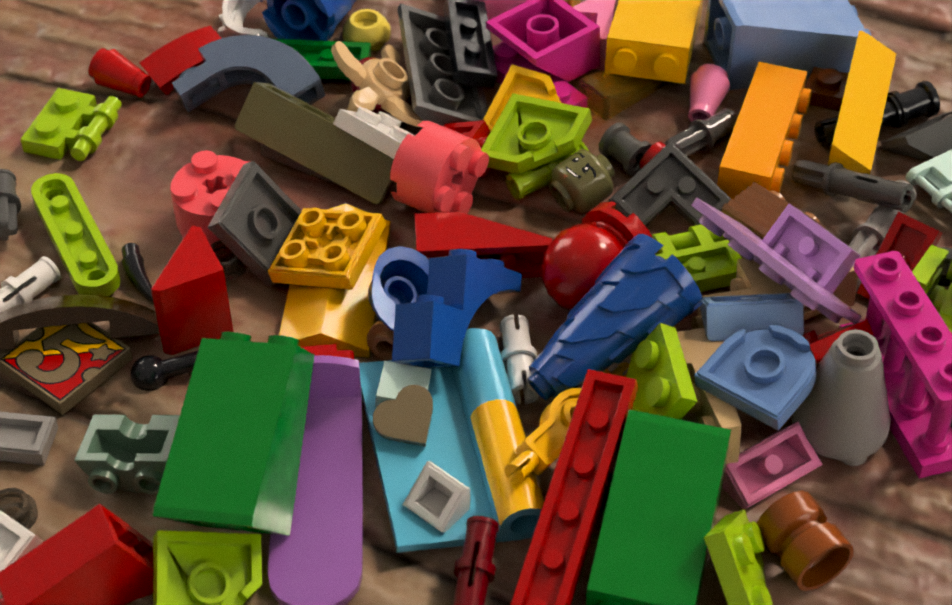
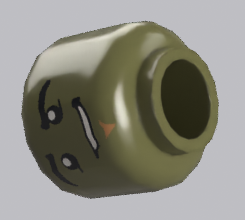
[549,149,615,214]

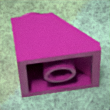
[486,0,600,82]

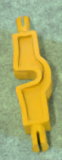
[505,362,630,484]

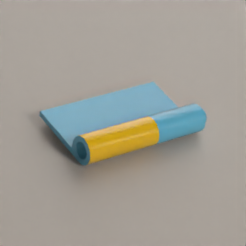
[359,328,545,553]

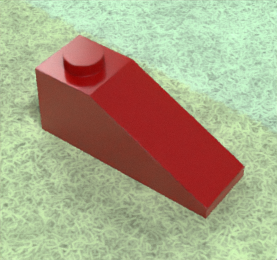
[415,211,552,278]

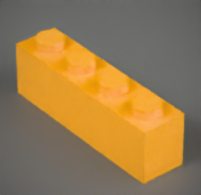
[717,62,811,199]

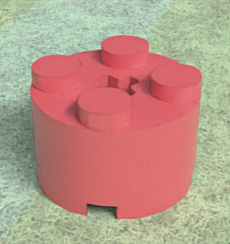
[390,121,489,214]
[170,150,250,254]

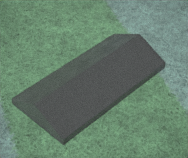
[397,3,488,126]

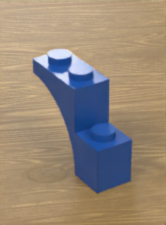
[392,249,522,369]

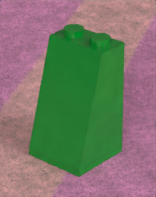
[153,332,315,536]
[586,410,731,605]

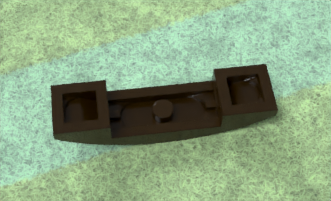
[0,294,159,350]

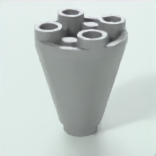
[791,330,891,466]

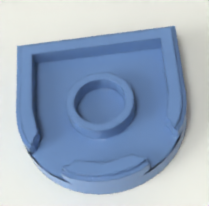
[694,325,817,431]

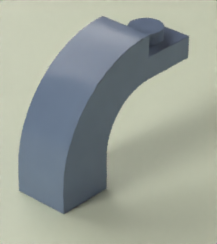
[172,35,325,112]

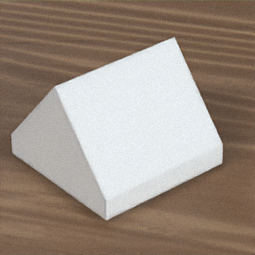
[403,461,470,533]

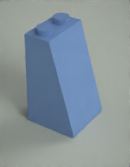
[703,0,871,90]

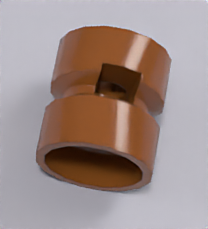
[757,490,854,591]

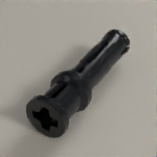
[814,81,940,147]

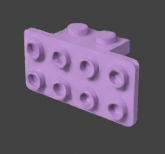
[691,197,862,324]

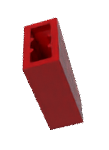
[0,504,153,605]

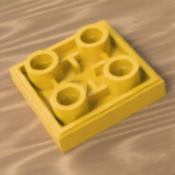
[268,208,386,290]

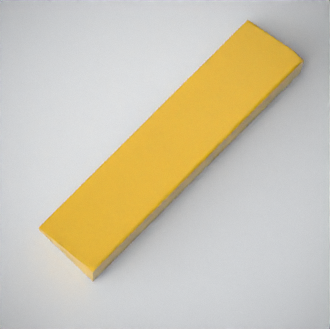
[828,30,896,174]

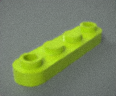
[31,173,121,296]

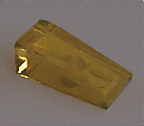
[578,71,664,121]

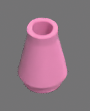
[688,64,730,122]

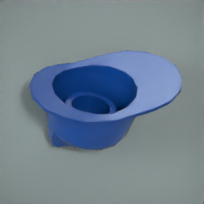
[368,246,429,332]

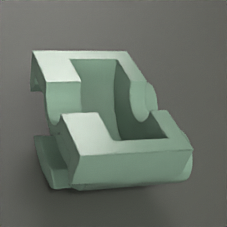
[74,414,180,495]

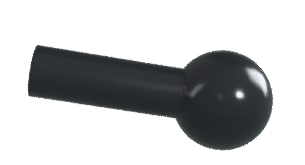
[131,350,198,391]

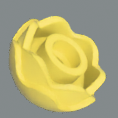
[342,9,391,51]

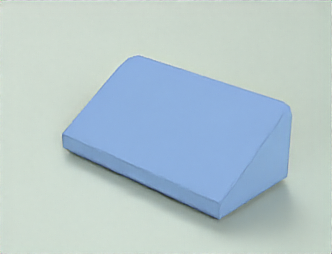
[699,293,804,341]

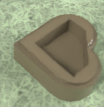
[373,385,433,447]

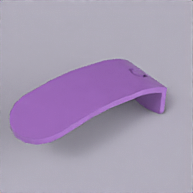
[268,355,363,605]

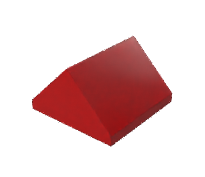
[151,225,234,355]

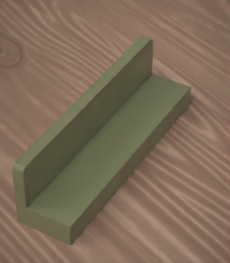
[234,82,394,204]

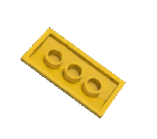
[279,203,391,357]

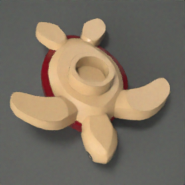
[331,41,424,128]

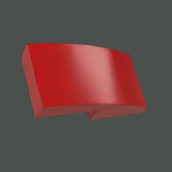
[139,26,222,95]

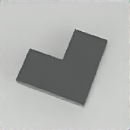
[609,142,731,227]

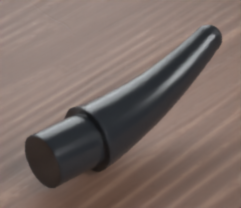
[121,243,154,304]

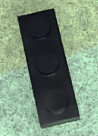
[443,0,498,88]

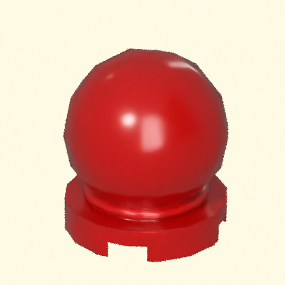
[541,201,658,311]

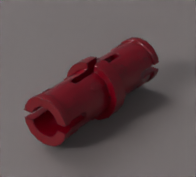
[453,516,499,605]

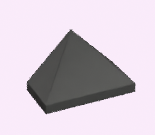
[880,111,952,161]

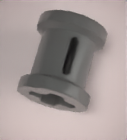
[598,122,652,177]

